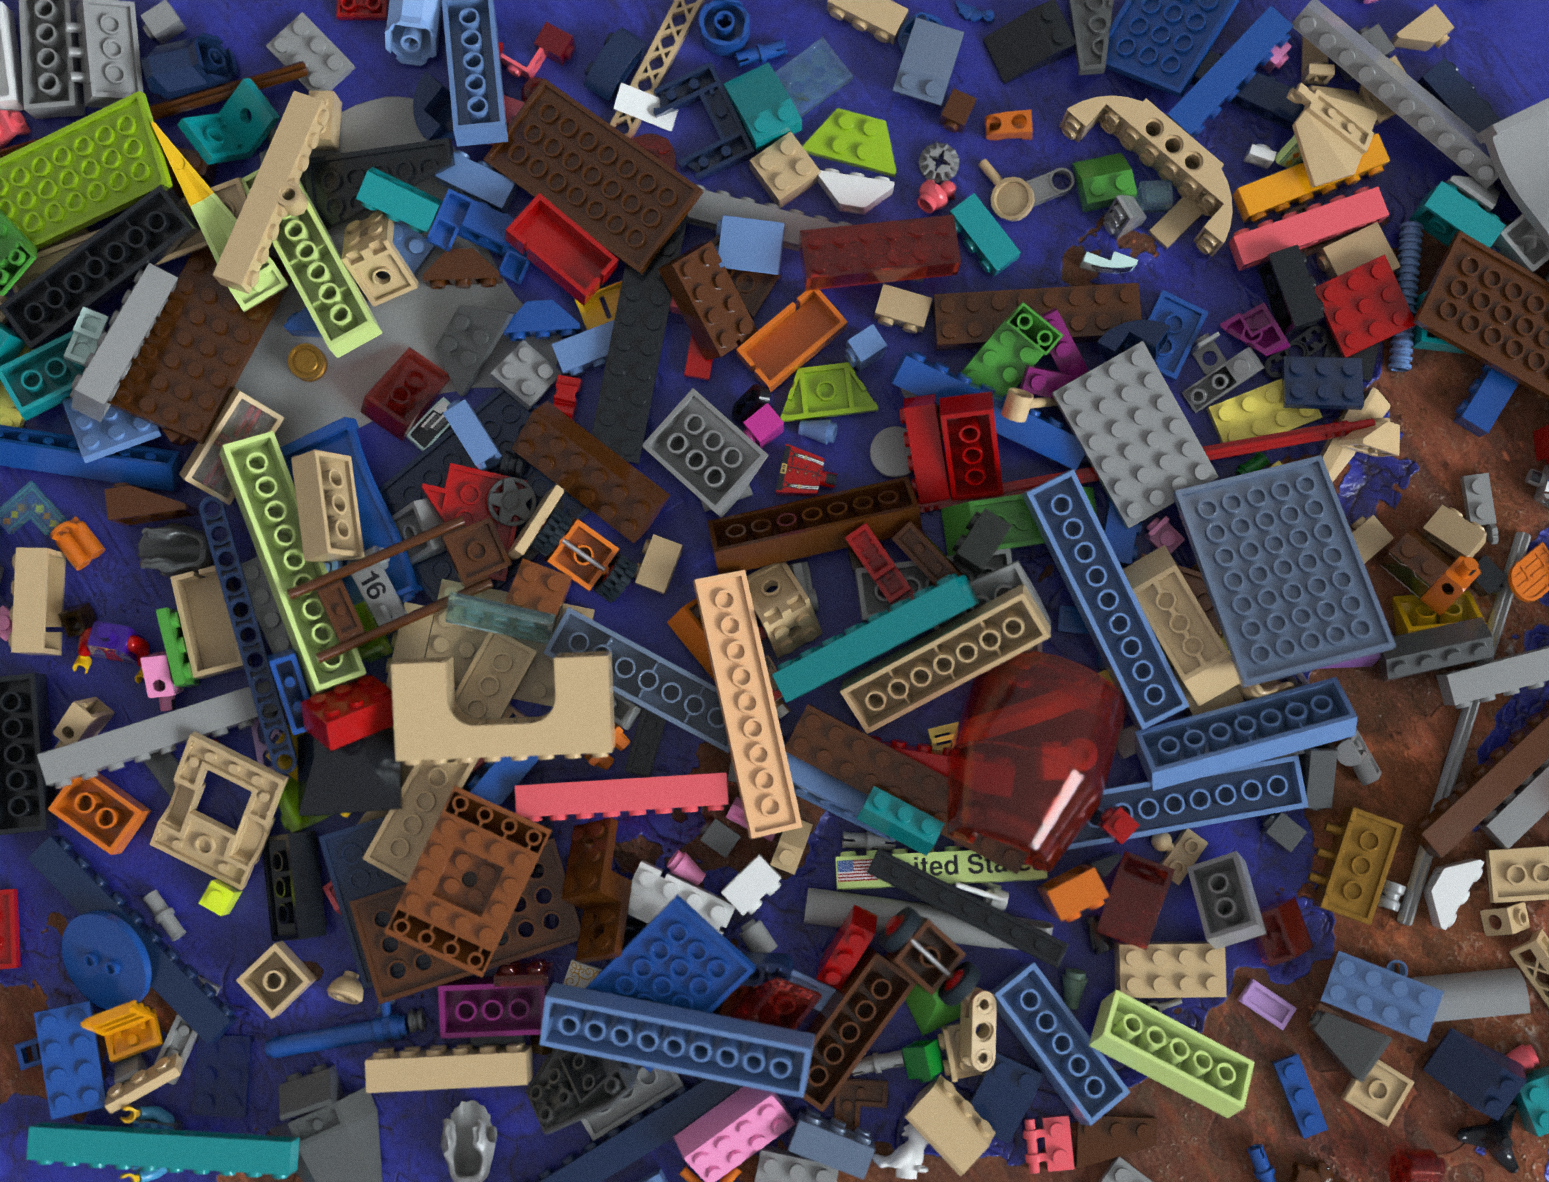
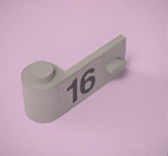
[347,545,407,626]

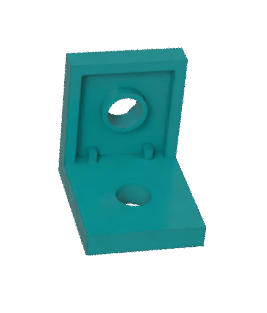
[178,78,280,165]

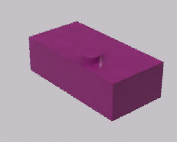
[438,974,548,1039]

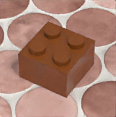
[503,559,572,631]

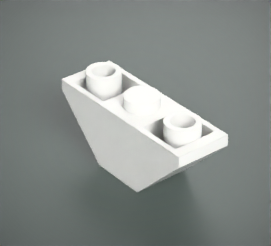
[818,168,895,215]
[1423,858,1485,930]

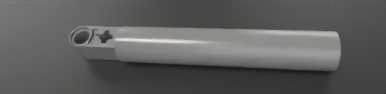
[804,887,1053,950]

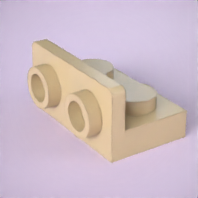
[937,1023,982,1082]

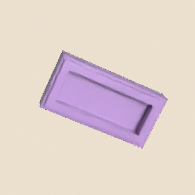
[1237,978,1297,1030]

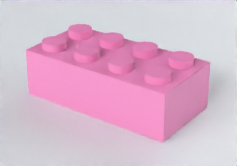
[674,1086,796,1182]

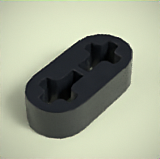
[732,384,771,423]

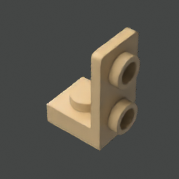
[1301,36,1335,85]

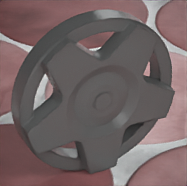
[487,477,536,526]

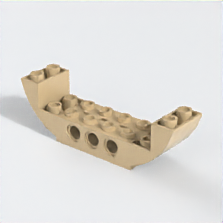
[1060,95,1233,257]

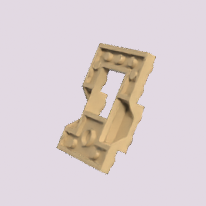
[149,731,288,891]

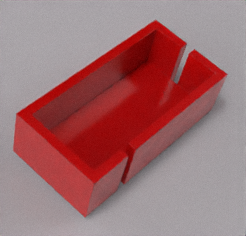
[505,193,619,306]

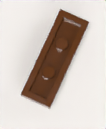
[892,520,964,587]

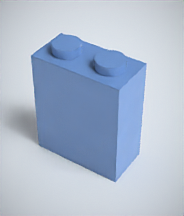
[715,215,786,275]
[443,399,503,471]

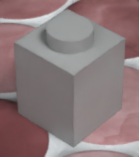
[140,0,187,45]

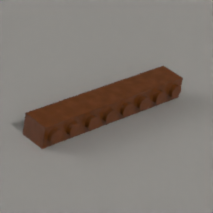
[1410,699,1549,858]

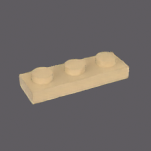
[104,1053,183,1114]

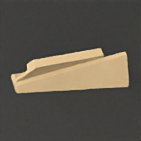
[1319,387,1390,483]

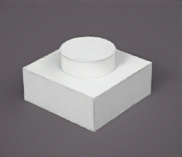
[1244,144,1277,169]

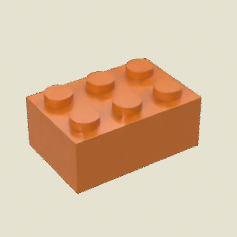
[48,772,152,855]
[1036,863,1110,922]

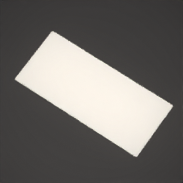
[613,83,678,132]

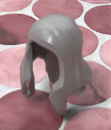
[440,1100,497,1182]

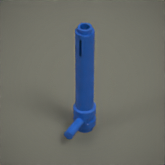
[265,1001,410,1059]

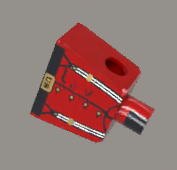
[776,444,837,497]

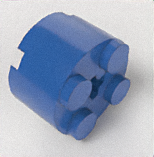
[699,0,750,56]

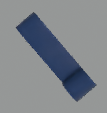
[739,952,794,986]

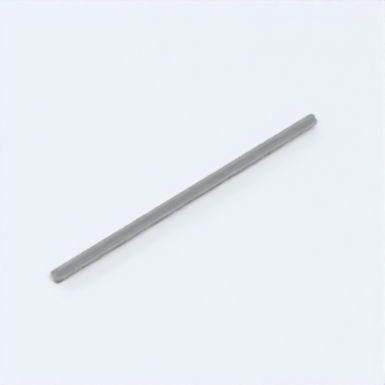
[1397,532,1531,926]

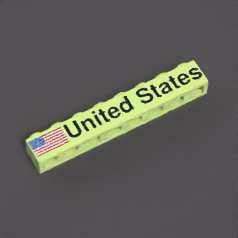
[835,842,1048,890]

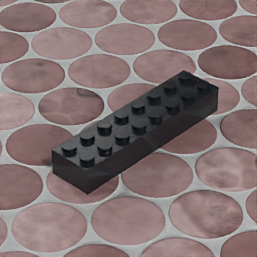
[0,184,201,349]

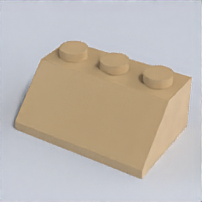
[905,1074,996,1176]

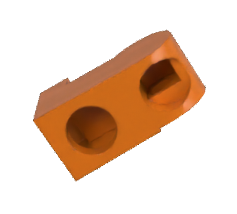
[984,110,1033,140]

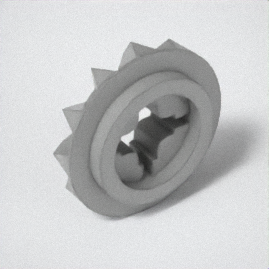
[919,142,959,183]

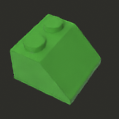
[1072,153,1137,212]

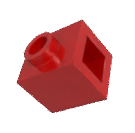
[1097,806,1140,845]

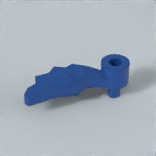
[956,1,995,23]

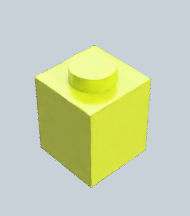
[198,879,243,916]

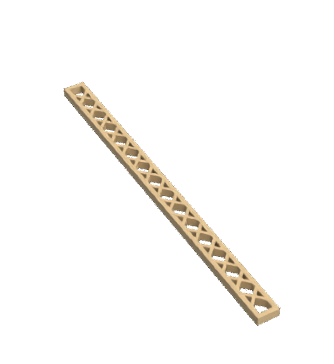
[610,0,705,139]

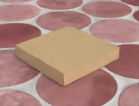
[1340,1060,1415,1127]

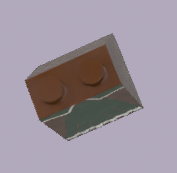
[1379,528,1455,599]

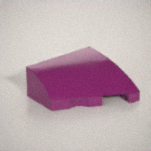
[1219,302,1290,356]

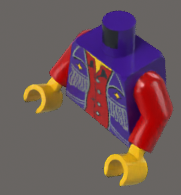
[72,621,150,684]

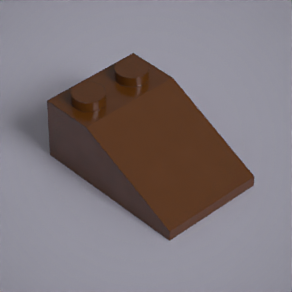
[104,482,200,526]

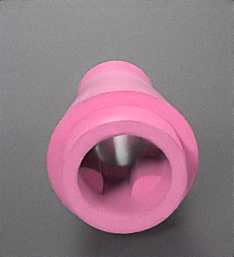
[666,850,706,886]

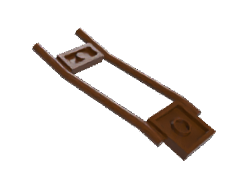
[286,516,512,663]

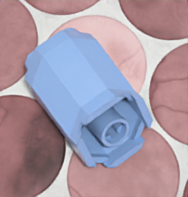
[385,0,442,66]

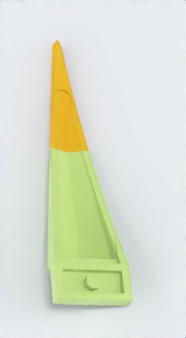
[151,122,289,312]

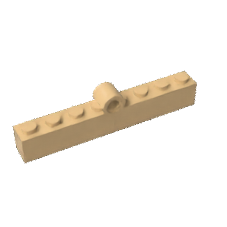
[213,91,329,294]

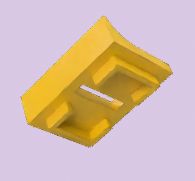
[575,281,622,330]

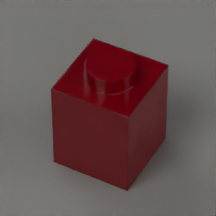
[534,22,576,66]

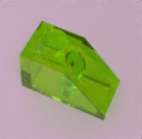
[354,601,393,663]

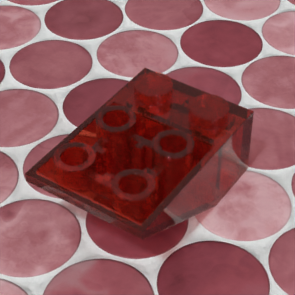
[1096,851,1175,950]

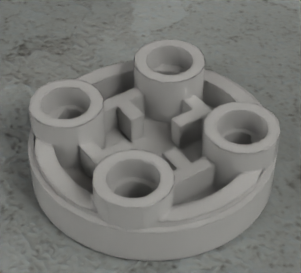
[870,426,913,478]

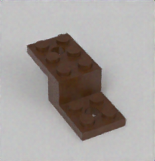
[562,817,632,963]

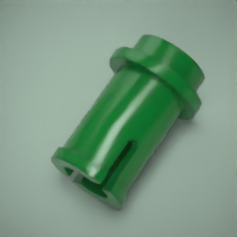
[1235,452,1269,475]

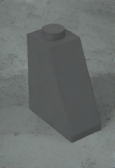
[1298,742,1338,811]

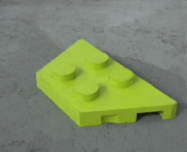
[802,108,896,177]
[780,362,878,422]

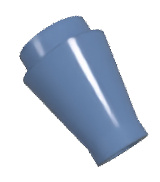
[798,420,837,445]

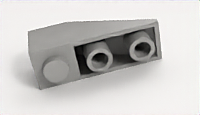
[1103,195,1147,240]
[1181,347,1265,413]

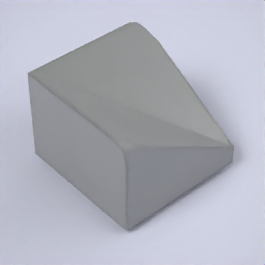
[1109,724,1138,759]

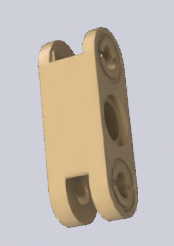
[960,987,996,1071]

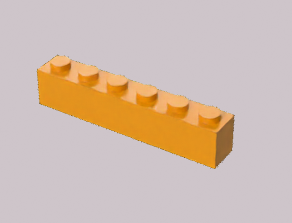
[1232,133,1390,223]

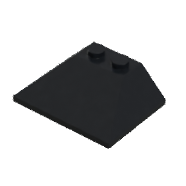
[298,729,402,816]

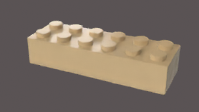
[365,1042,534,1093]

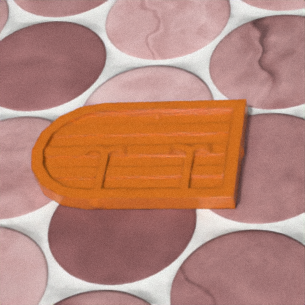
[1508,542,1549,602]

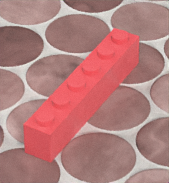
[1228,186,1389,271]

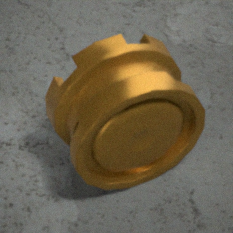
[287,343,328,382]

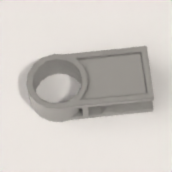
[1026,168,1074,207]

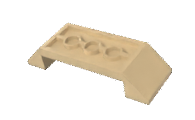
[1123,545,1240,706]

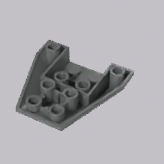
[525,1048,638,1135]
[269,1087,383,1182]

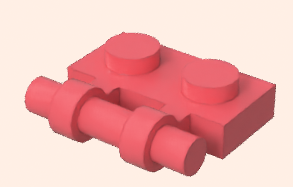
[1023,1114,1074,1174]

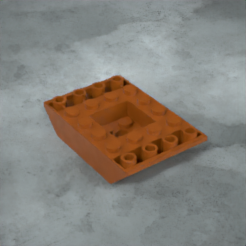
[384,785,552,977]

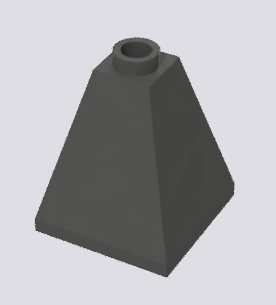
[1308,1010,1392,1083]

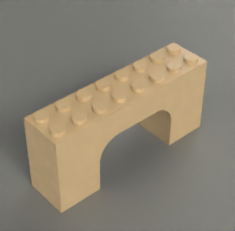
[391,651,616,765]

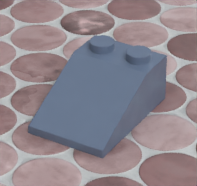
[893,17,964,107]

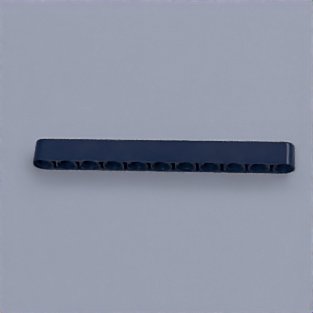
[199,496,298,774]

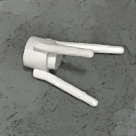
[955,882,1009,911]

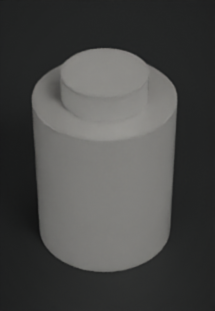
[739,918,778,953]

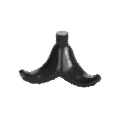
[1457,1102,1519,1173]

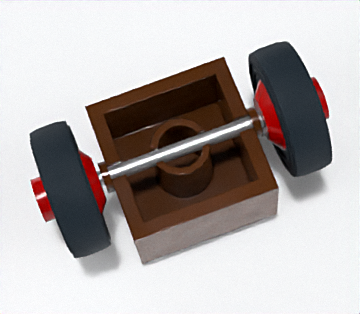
[878,907,981,1007]

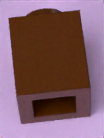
[939,88,977,133]

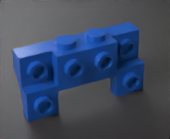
[426,188,531,284]

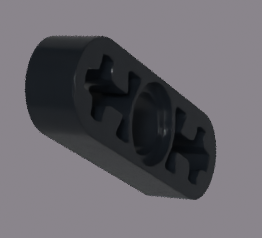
[1262,325,1328,380]

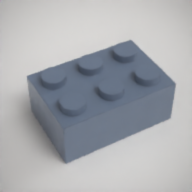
[788,1108,875,1180]

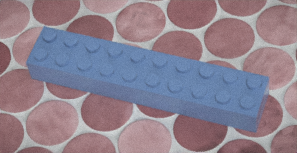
[1021,469,1190,730]
[1036,755,1308,853]
[539,983,815,1098]

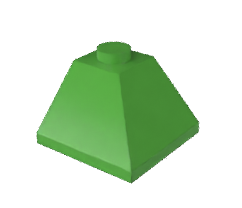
[905,985,961,1036]

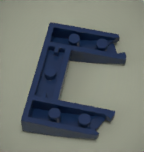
[654,62,755,180]

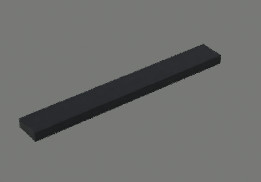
[866,848,1069,969]

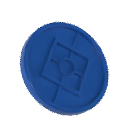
[62,910,152,1010]

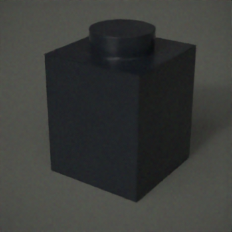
[1470,555,1507,597]

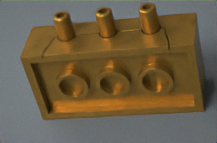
[1307,806,1404,925]

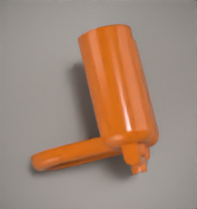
[50,516,106,571]

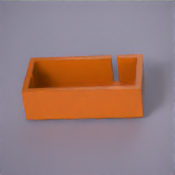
[736,284,848,393]

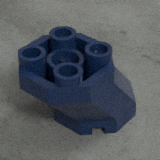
[141,32,238,99]

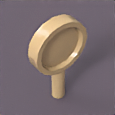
[979,159,1035,221]

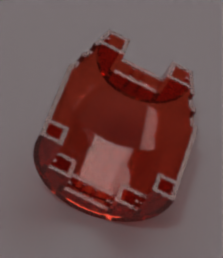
[947,650,1128,873]

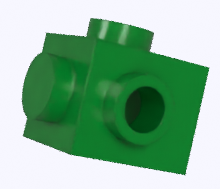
[902,1039,944,1082]

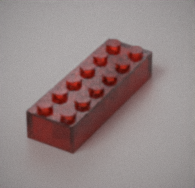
[798,215,961,291]

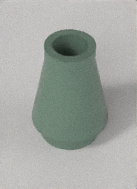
[1062,968,1088,1009]

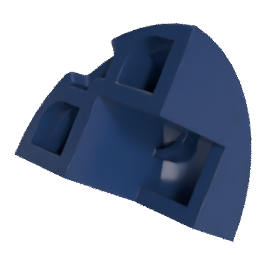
[413,71,455,141]
[1097,320,1170,365]

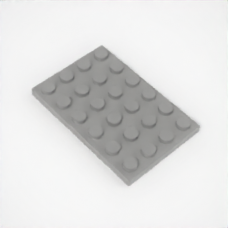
[1051,341,1219,529]

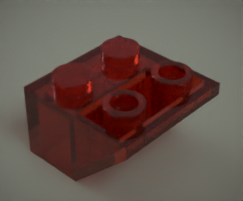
[1254,897,1313,967]

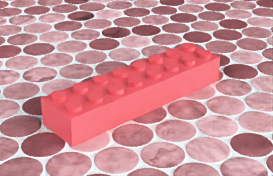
[515,772,730,822]

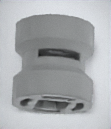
[1378,880,1406,912]

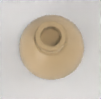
[327,971,363,1004]

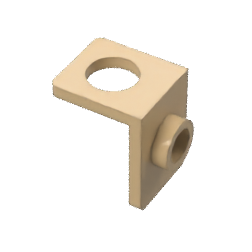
[1480,902,1530,936]

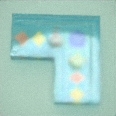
[0,481,67,536]

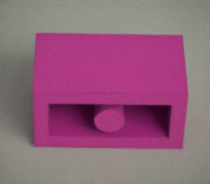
[743,403,784,449]

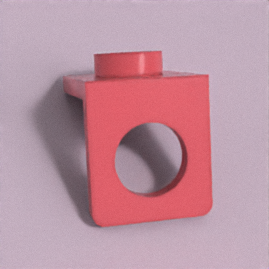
[500,47,546,81]

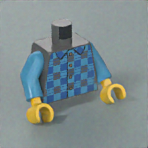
[119,1104,182,1182]

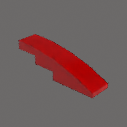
[845,523,915,605]

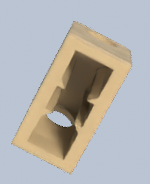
[53,697,115,749]

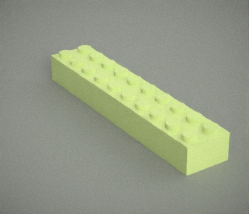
[219,431,367,696]

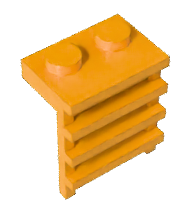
[80,1000,164,1063]

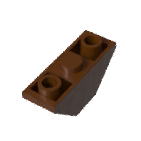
[422,248,503,289]

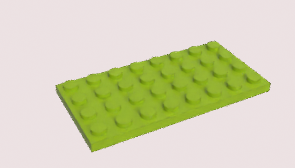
[0,91,173,250]

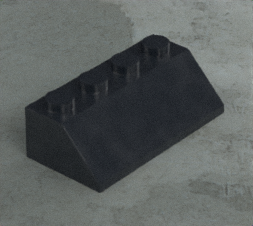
[262,830,327,941]

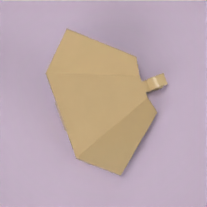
[1286,82,1378,188]

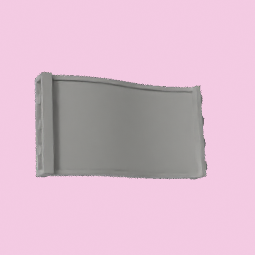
[1475,98,1549,250]

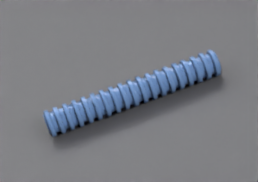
[1388,221,1424,372]

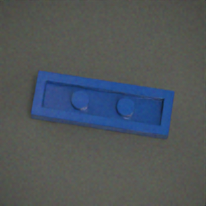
[1272,1053,1328,1139]

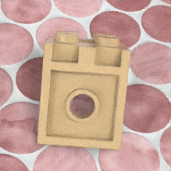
[341,211,418,307]
[747,562,823,658]

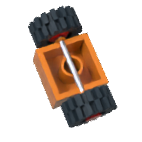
[530,506,638,603]

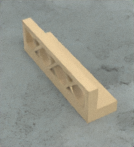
[1509,929,1549,1007]

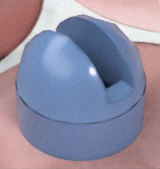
[1386,959,1408,977]

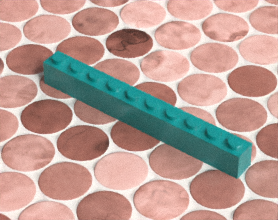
[26,1122,300,1179]

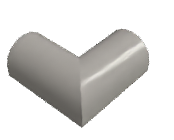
[1337,730,1382,786]

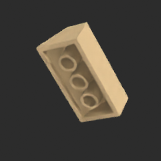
[291,450,365,562]

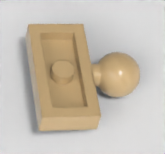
[1151,828,1208,885]

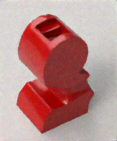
[553,374,584,421]

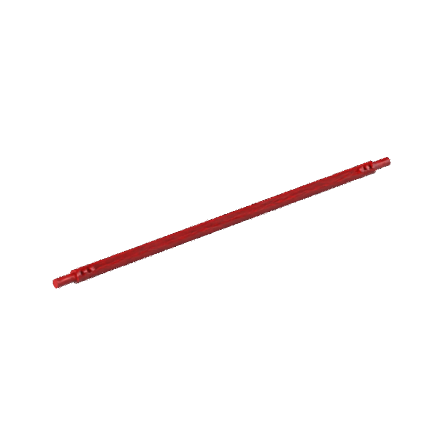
[916,418,1375,513]

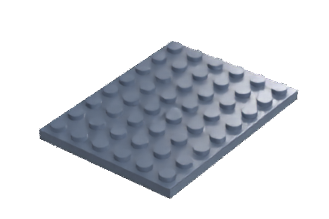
[1173,455,1396,688]

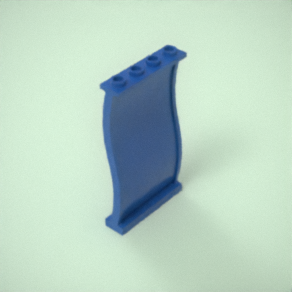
[280,417,423,622]

